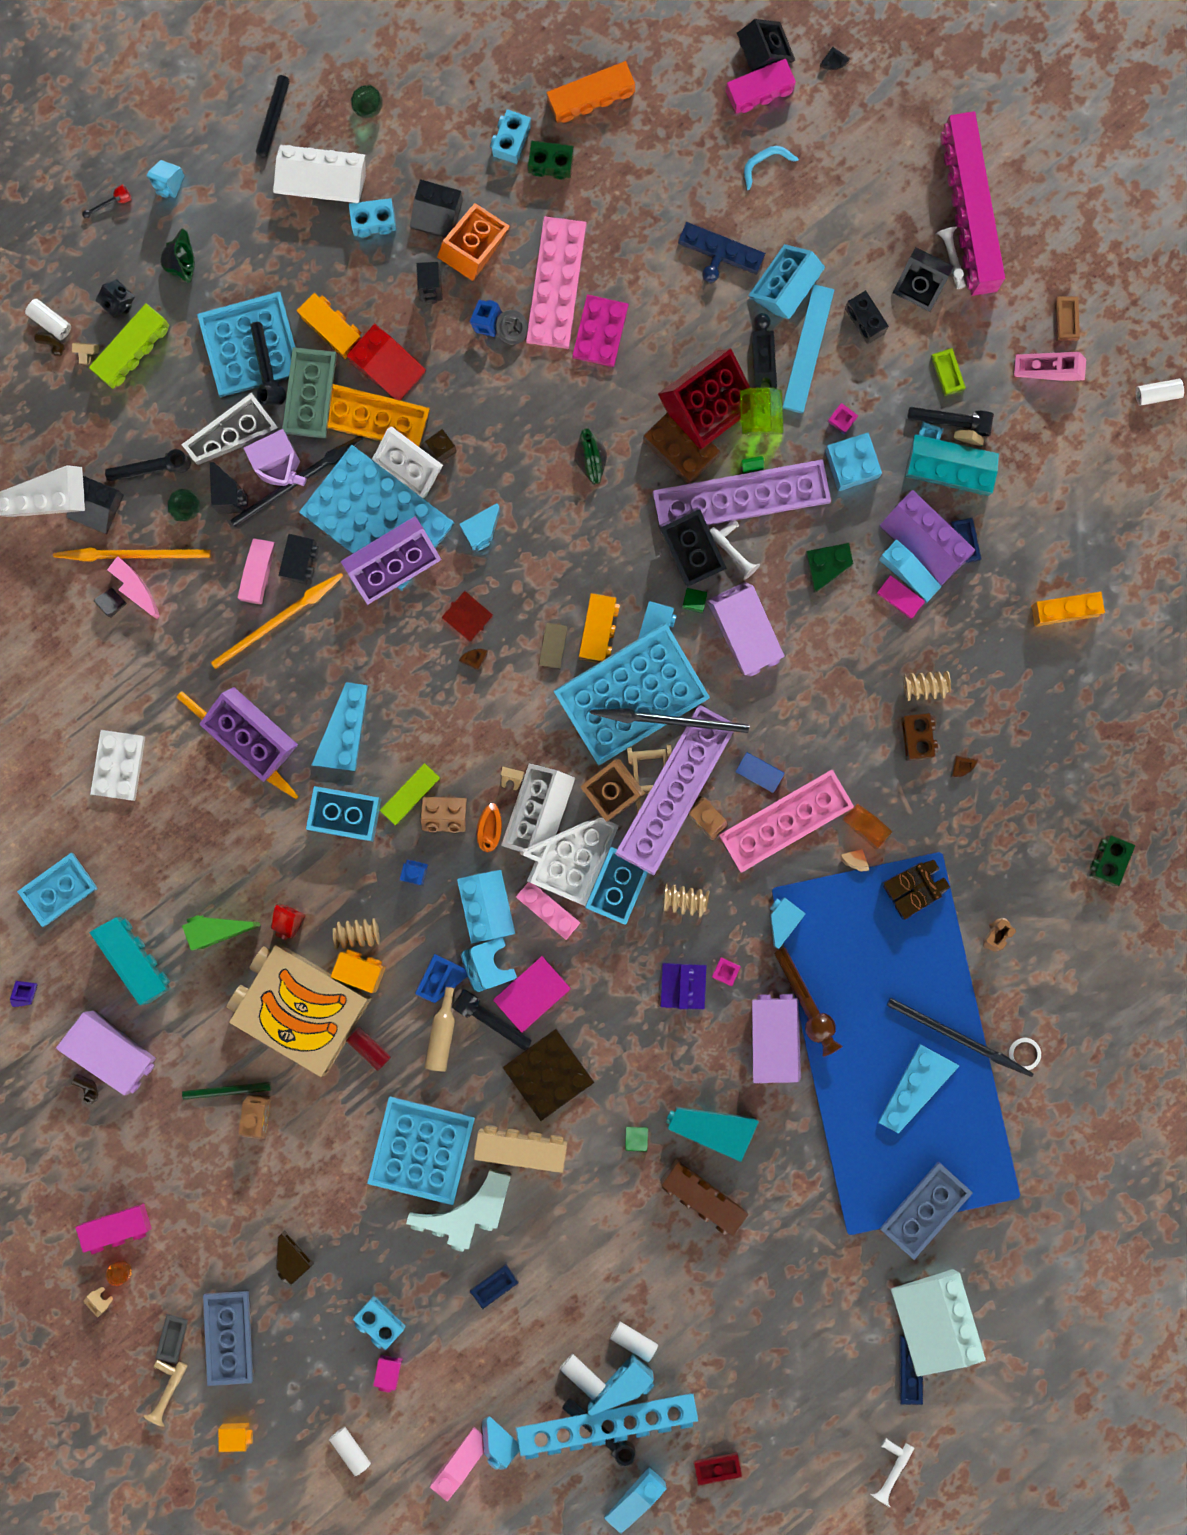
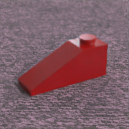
[271,905,306,940]

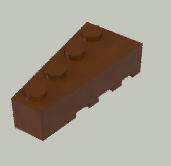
[660,1159,749,1236]

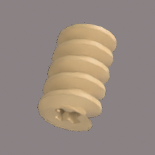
[903,671,951,701]
[662,883,709,917]
[333,918,380,949]

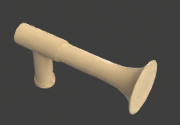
[144,1359,187,1427]

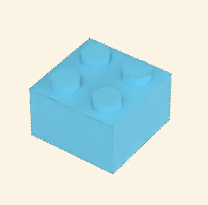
[824,432,882,491]

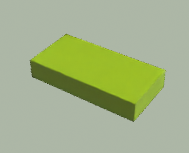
[931,348,966,396]

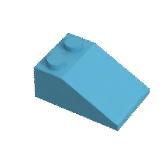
[588,1353,654,1416]

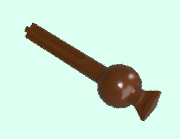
[774,947,843,1057]

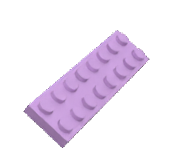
[653,459,831,534]
[615,705,733,875]

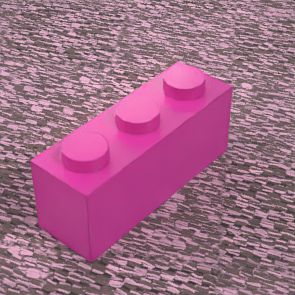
[726,59,796,114]
[75,1203,152,1254]

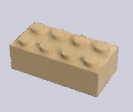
[474,1126,568,1173]

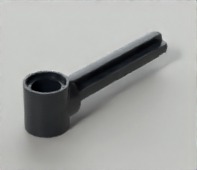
[250,322,286,405]
[907,407,994,437]
[105,449,191,481]
[452,989,532,1050]
[562,1398,636,1466]

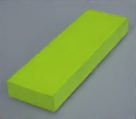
[379,763,441,826]

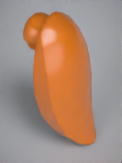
[476,803,502,852]

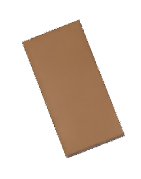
[1055,296,1080,341]

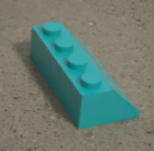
[904,435,999,496]
[89,917,171,1005]

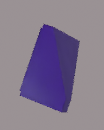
[10,981,38,1007]

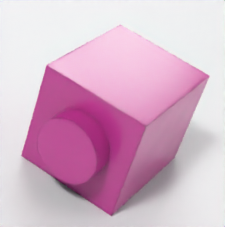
[373,1355,403,1392]

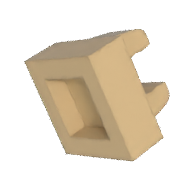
[72,343,100,364]
[501,767,525,791]
[83,1287,113,1317]

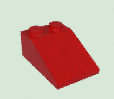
[347,323,426,401]

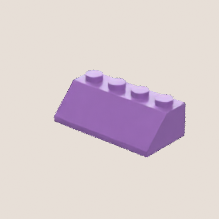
[880,490,975,586]
[341,516,442,605]
[199,687,298,782]

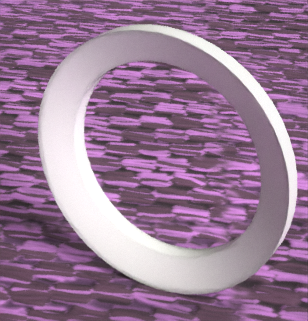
[1009,1038,1041,1070]

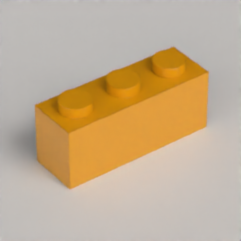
[296,293,362,360]
[1031,591,1105,627]
[579,593,620,663]

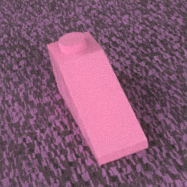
[1014,352,1086,381]
[430,1427,484,1502]

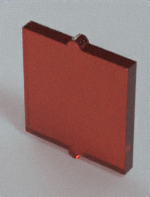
[441,591,494,642]

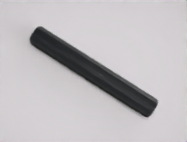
[256,75,290,157]

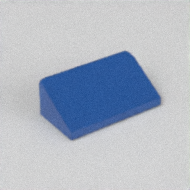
[736,752,785,793]

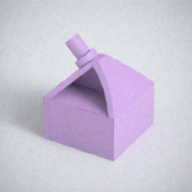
[244,429,307,486]

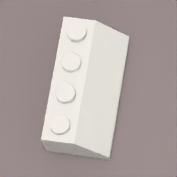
[273,145,366,203]
[501,763,575,852]

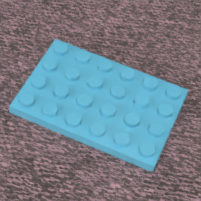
[299,445,455,591]
[553,623,710,766]

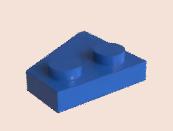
[415,954,468,1003]

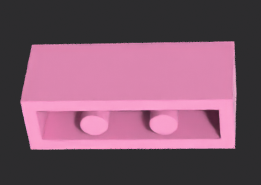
[516,882,580,940]

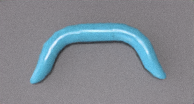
[744,146,799,190]

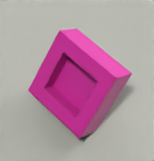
[828,403,858,435]
[712,957,741,986]

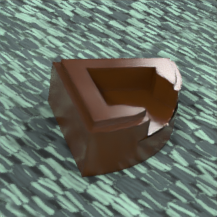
[459,649,488,671]
[951,755,978,778]

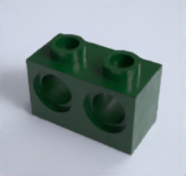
[528,141,574,180]
[1089,835,1136,886]

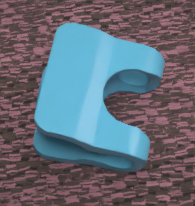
[461,937,517,992]

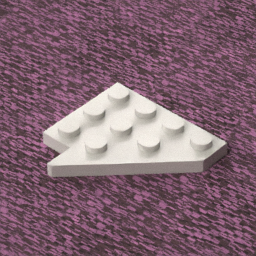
[520,816,619,906]

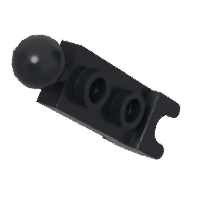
[752,313,777,393]

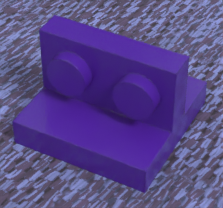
[660,963,707,1009]

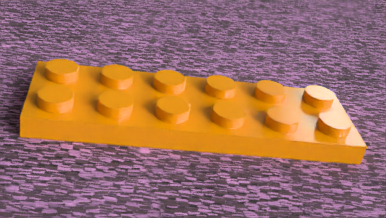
[328,384,430,447]

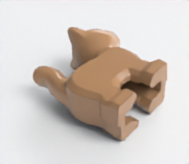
[983,918,1016,952]

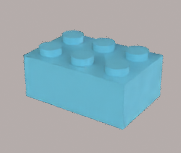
[306,786,382,842]
[585,847,648,925]

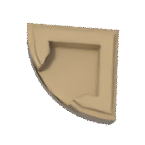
[954,430,984,446]
[841,849,869,871]

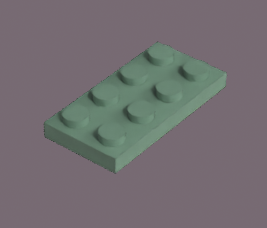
[282,347,337,438]

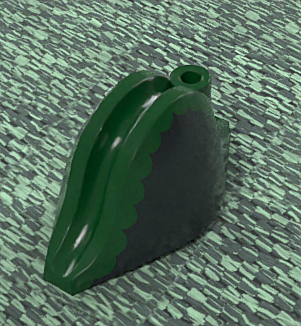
[160,228,195,283]
[575,428,607,484]

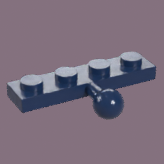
[678,222,765,283]

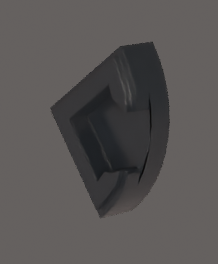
[820,47,850,70]

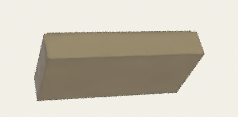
[539,622,568,669]

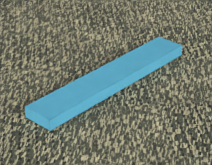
[782,284,835,414]

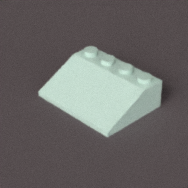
[891,1269,986,1377]

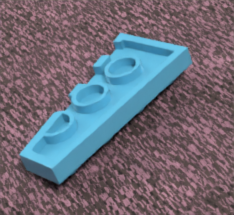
[312,682,368,772]
[878,1044,959,1134]

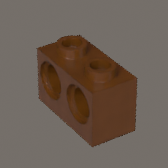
[901,713,938,761]

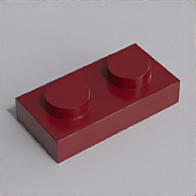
[694,1453,742,1486]

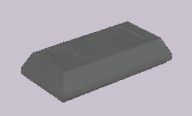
[155,1314,188,1364]

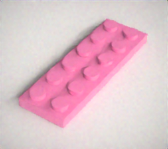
[526,216,586,349]
[719,770,854,873]

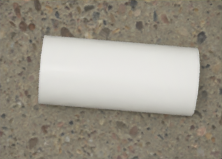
[25,299,72,340]
[1135,379,1184,406]
[610,1321,658,1362]
[559,1354,606,1400]
[329,1427,371,1476]

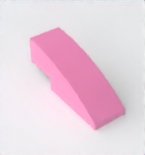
[238,539,275,605]
[107,556,160,619]

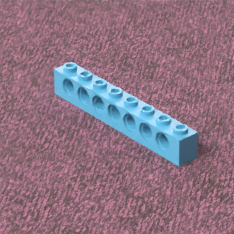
[515,1393,698,1460]

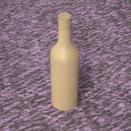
[424,987,455,1072]

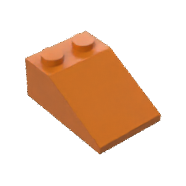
[437,203,510,281]

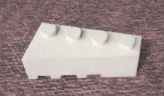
[182,393,279,465]
[0,465,85,517]

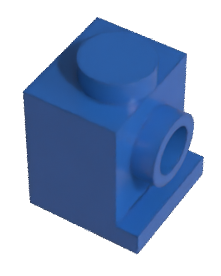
[470,300,503,337]
[400,860,428,886]

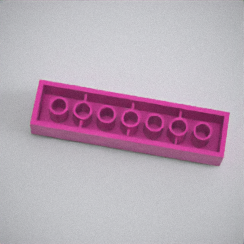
[940,111,1005,296]

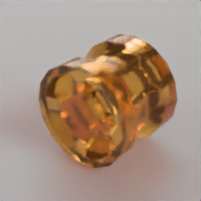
[106,1261,132,1286]

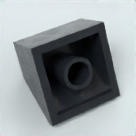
[737,19,795,72]
[410,179,463,238]
[892,247,954,312]
[209,462,248,514]
[66,476,124,534]

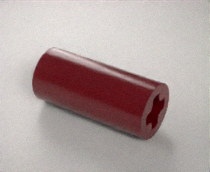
[346,1027,391,1071]

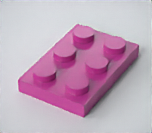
[572,294,629,367]

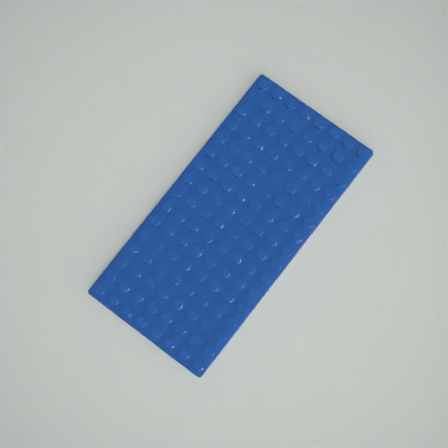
[772,852,1020,1235]

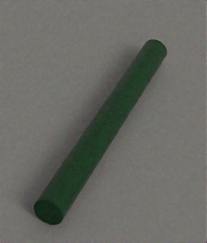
[182,1082,271,1100]

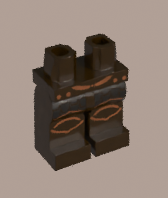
[881,860,950,920]

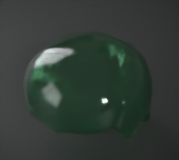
[351,85,383,118]
[168,489,200,522]

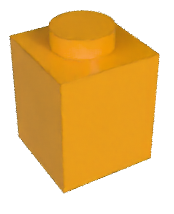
[218,1423,253,1452]

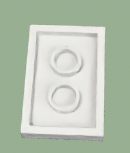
[372,427,443,499]
[90,730,145,801]

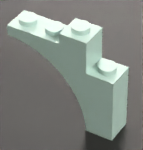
[406,1168,511,1251]

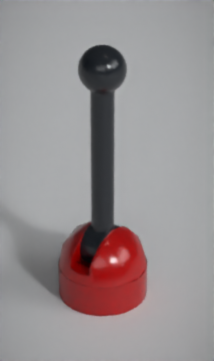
[82,184,132,219]

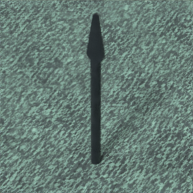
[230,436,364,527]
[590,708,749,733]
[887,998,1034,1077]

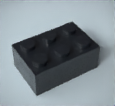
[658,507,727,587]

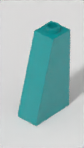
[665,1107,759,1162]

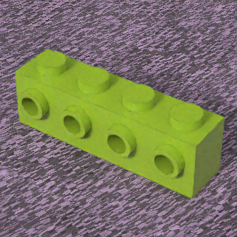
[89,303,170,389]

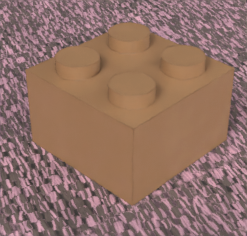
[580,759,645,822]

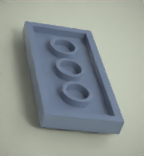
[879,1162,973,1260]
[203,1291,254,1386]

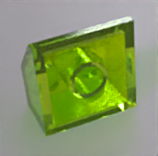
[740,388,784,435]

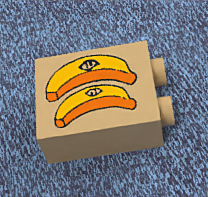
[227,945,372,1077]

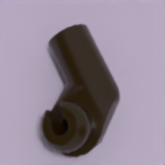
[34,332,65,357]
[72,1074,99,1104]

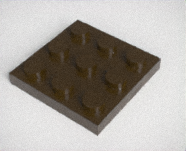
[502,1029,595,1122]

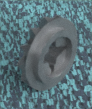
[495,310,528,345]

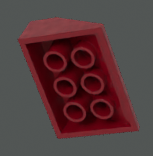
[658,348,759,449]

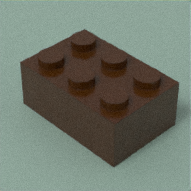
[643,413,720,484]

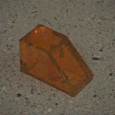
[843,804,893,849]

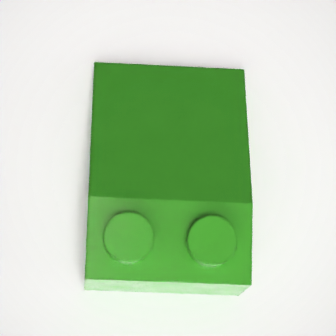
[182,915,261,951]

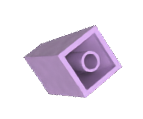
[706,582,785,676]
[752,994,801,1083]
[56,1011,156,1095]

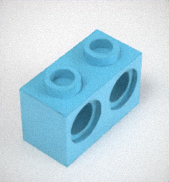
[490,109,532,165]
[349,198,397,237]
[353,1295,406,1350]

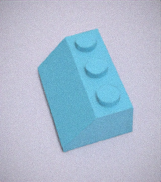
[748,244,825,319]
[457,870,515,944]

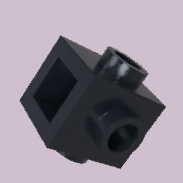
[96,279,135,318]

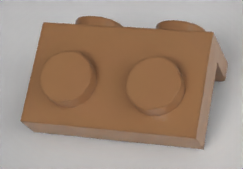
[421,797,467,833]

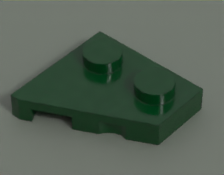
[806,543,854,593]

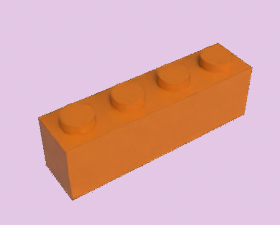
[547,61,635,123]

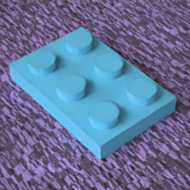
[17,853,98,927]

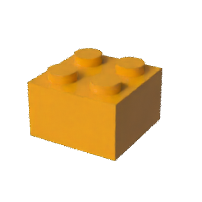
[330,949,386,993]

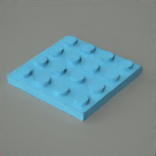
[197,291,296,397]
[367,1096,475,1205]

